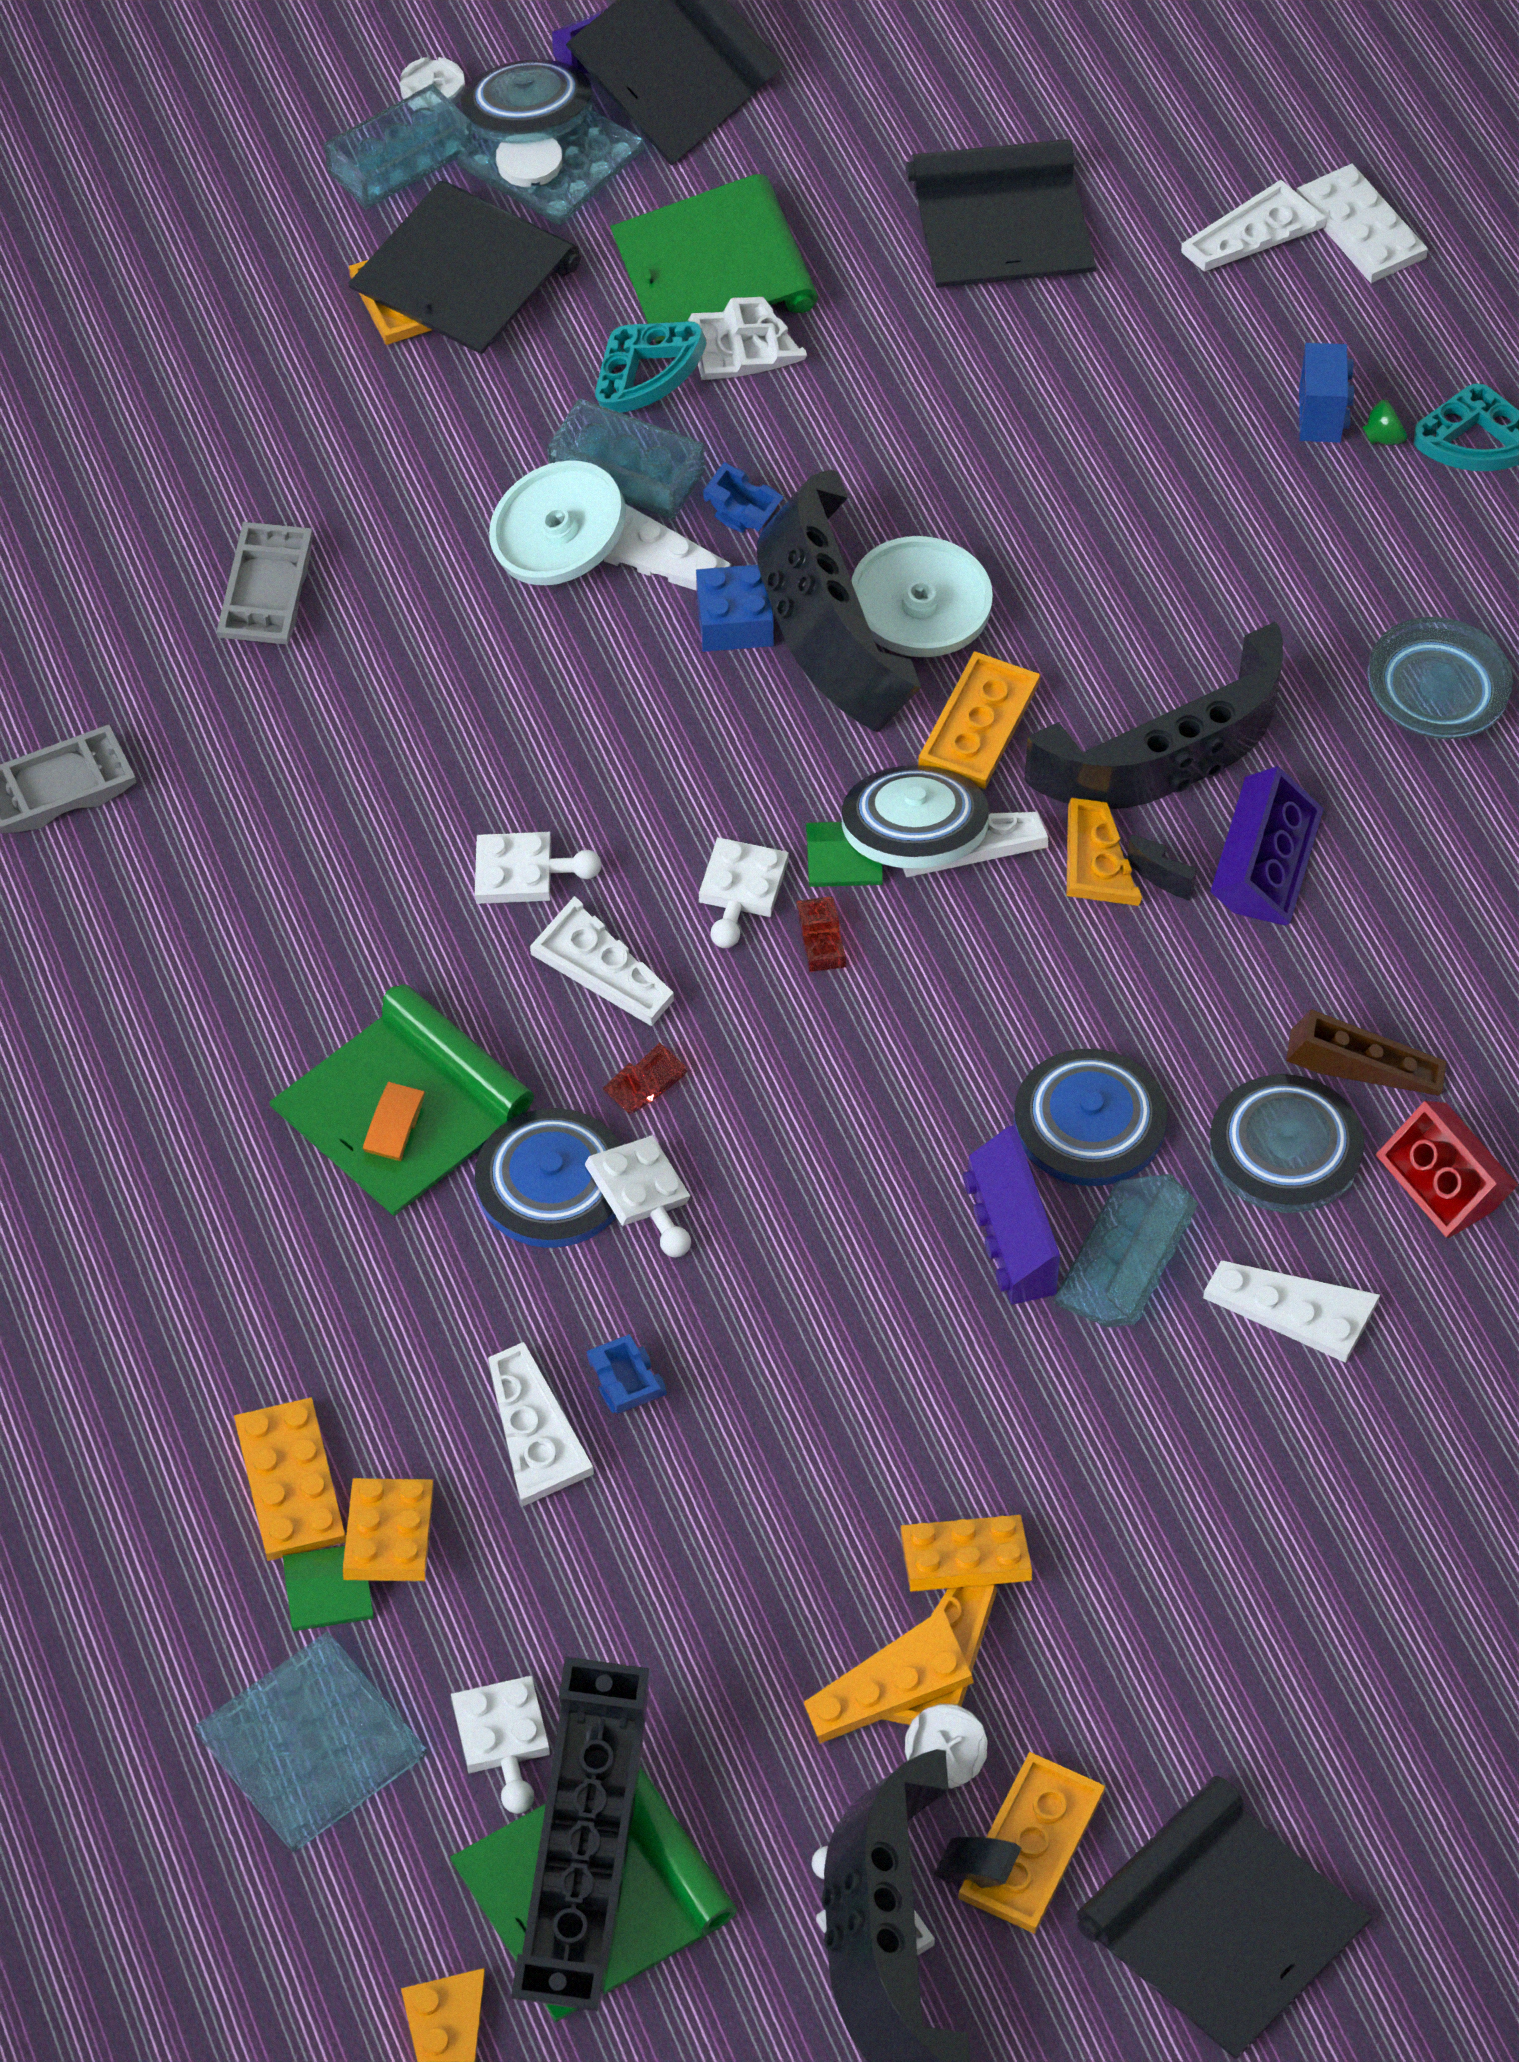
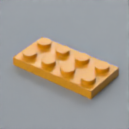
[918,651,1041,789]
[234,1397,346,1561]
[958,1752,1105,1934]

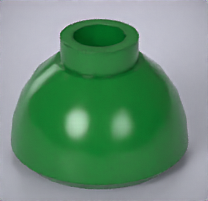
[1362,399,1408,445]

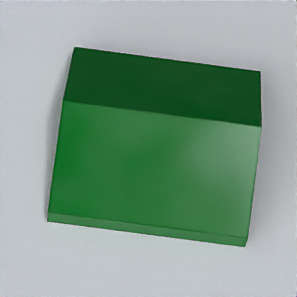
[806,822,883,887]
[283,1546,374,1631]

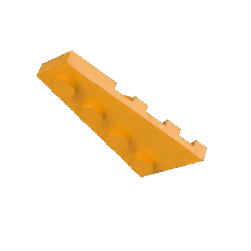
[882,1584,997,1725]
[804,1608,974,1743]

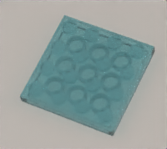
[457,81,644,226]
[194,1631,427,1853]

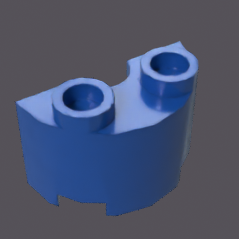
[703,462,784,532]
[586,1334,667,1414]

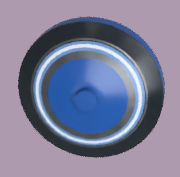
[1014,1048,1167,1186]
[475,1108,622,1248]

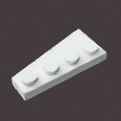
[1181,180,1327,272]
[604,504,731,590]
[903,812,1048,877]
[530,896,674,1026]
[1203,1261,1380,1363]
[488,1342,594,1507]

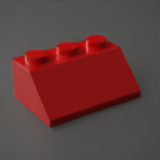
[1375,1101,1518,1238]

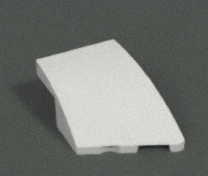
[688,297,807,380]

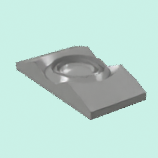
[216,522,313,644]
[0,724,136,833]

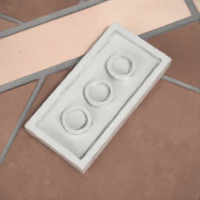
[1296,164,1428,283]

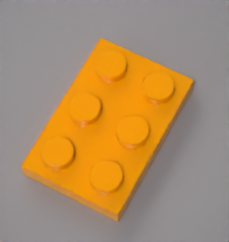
[343,1478,434,1581]
[900,1515,1032,1592]

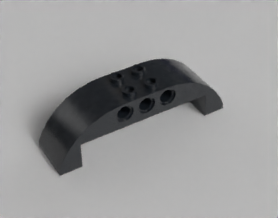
[757,470,922,732]
[1024,622,1283,809]
[511,1657,650,2011]
[822,1749,970,2062]

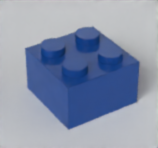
[1299,343,1354,443]
[696,565,773,652]

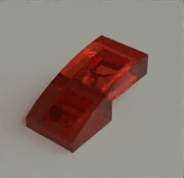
[796,896,846,972]
[602,1042,688,1115]

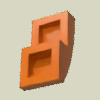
[362,1082,426,1161]

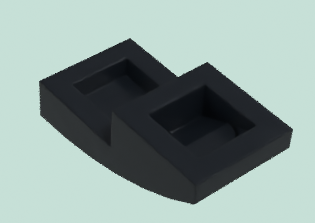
[1127,835,1197,901]
[934,1837,1022,1888]

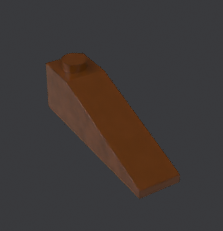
[1286,1009,1447,1096]

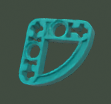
[595,322,707,414]
[1413,383,1519,471]

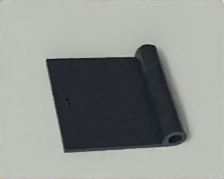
[565,0,784,166]
[906,139,1096,288]
[348,180,581,355]
[1077,1776,1372,2060]

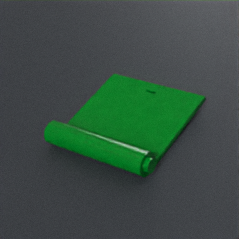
[610,174,818,345]
[269,984,534,1216]
[450,1766,737,2023]

